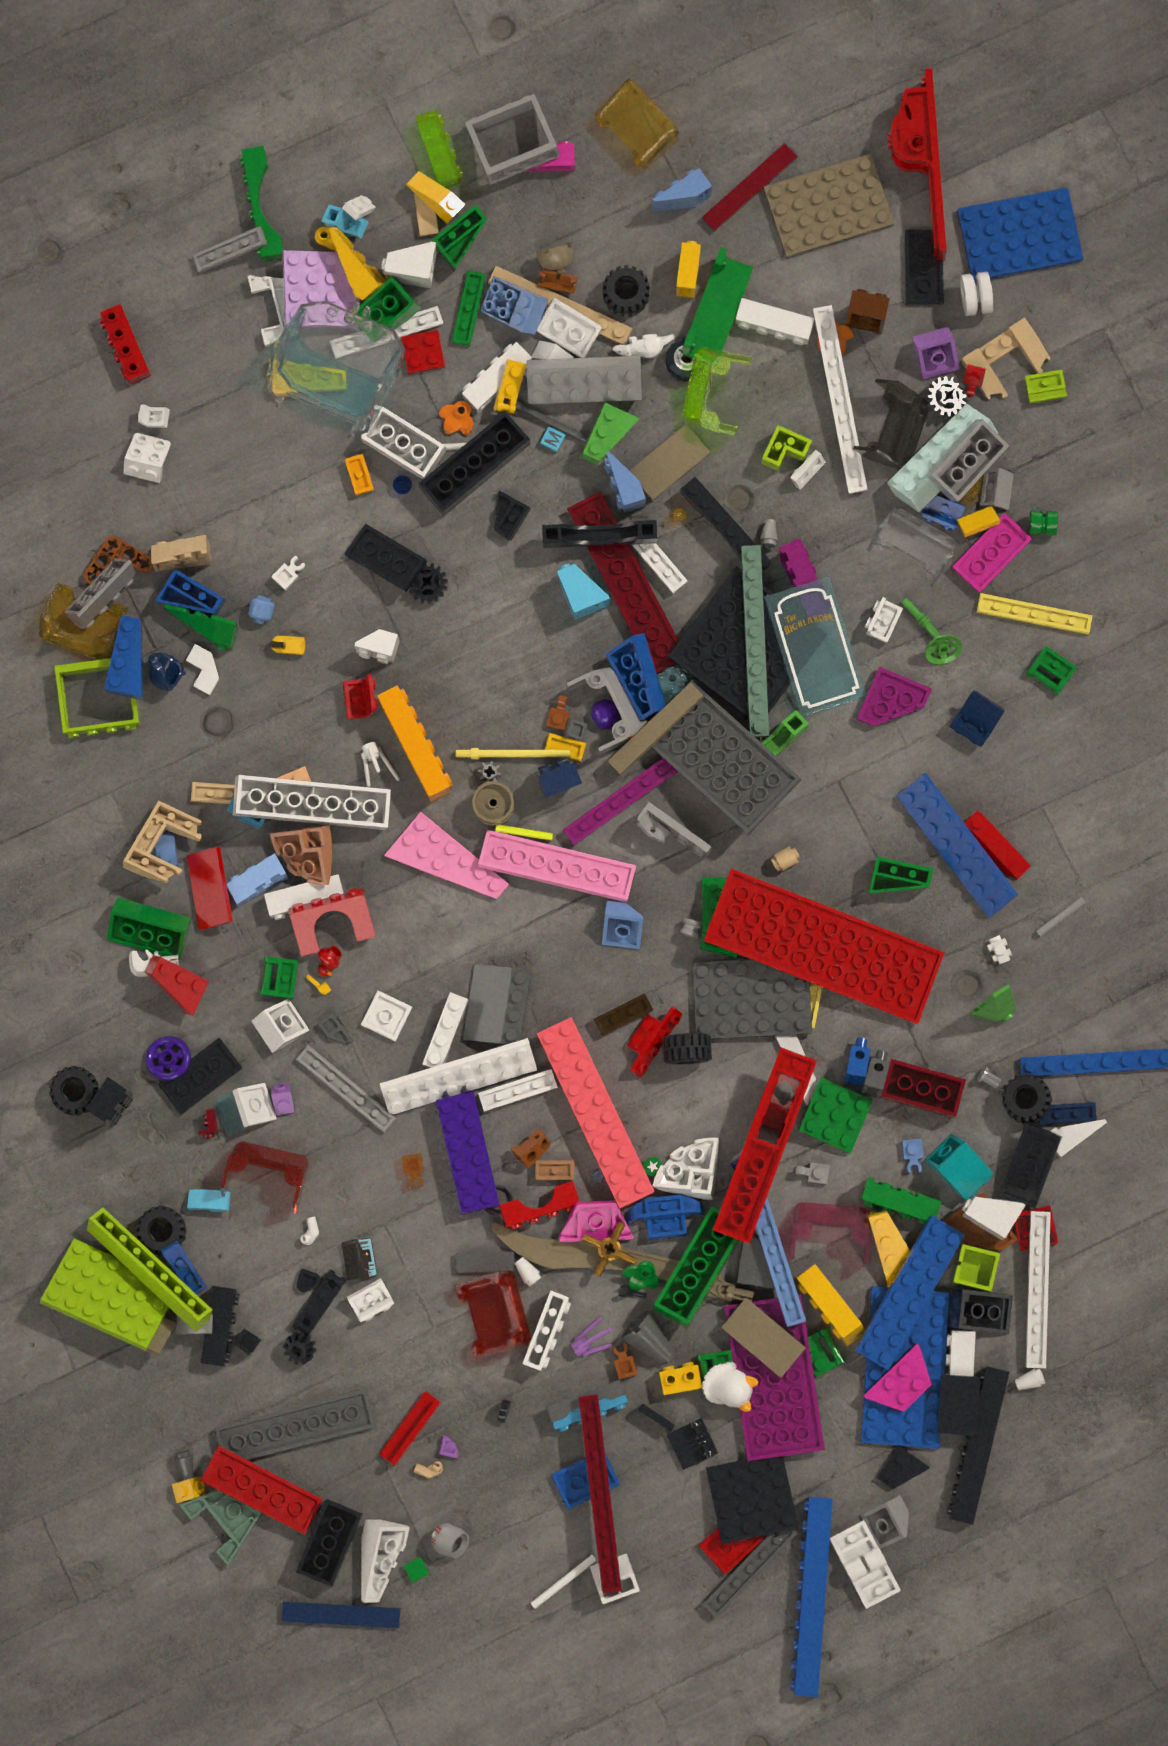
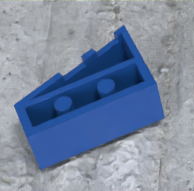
[156,569,227,616]

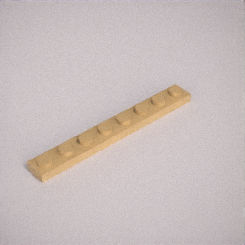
[488,266,632,345]

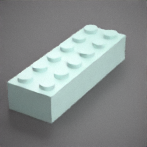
[887,404,998,512]

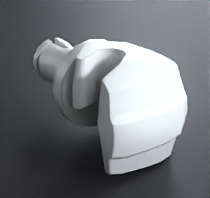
[129,950,179,977]

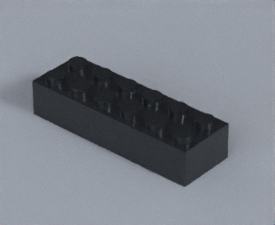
[418,411,530,516]

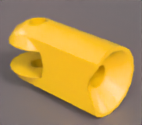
[271,636,305,655]

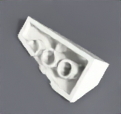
[361,1520,410,1603]

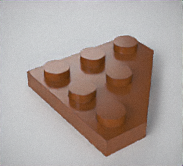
[943,1192,1018,1251]

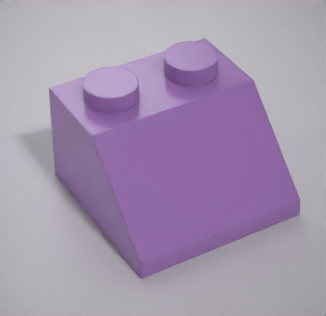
[912,327,959,380]

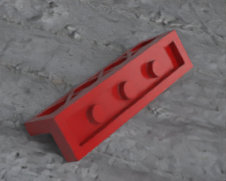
[379,1391,441,1466]

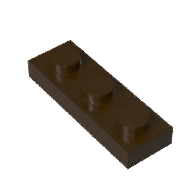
[593,993,653,1037]

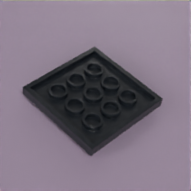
[706,1456,799,1545]

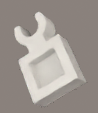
[271,556,305,591]

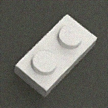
[342,195,375,220]
[790,450,826,490]

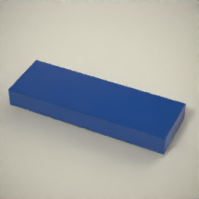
[161,1241,207,1294]

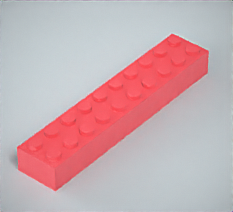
[537,1017,655,1210]

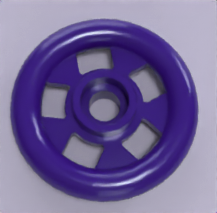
[145,1036,191,1081]

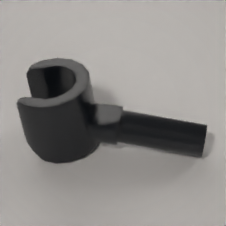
[618,1286,646,1298]

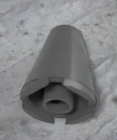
[621,1311,674,1364]

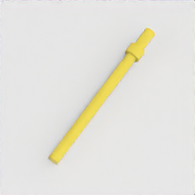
[456,748,571,759]

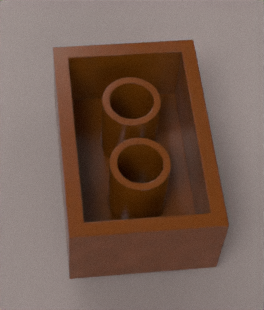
[845,289,890,334]

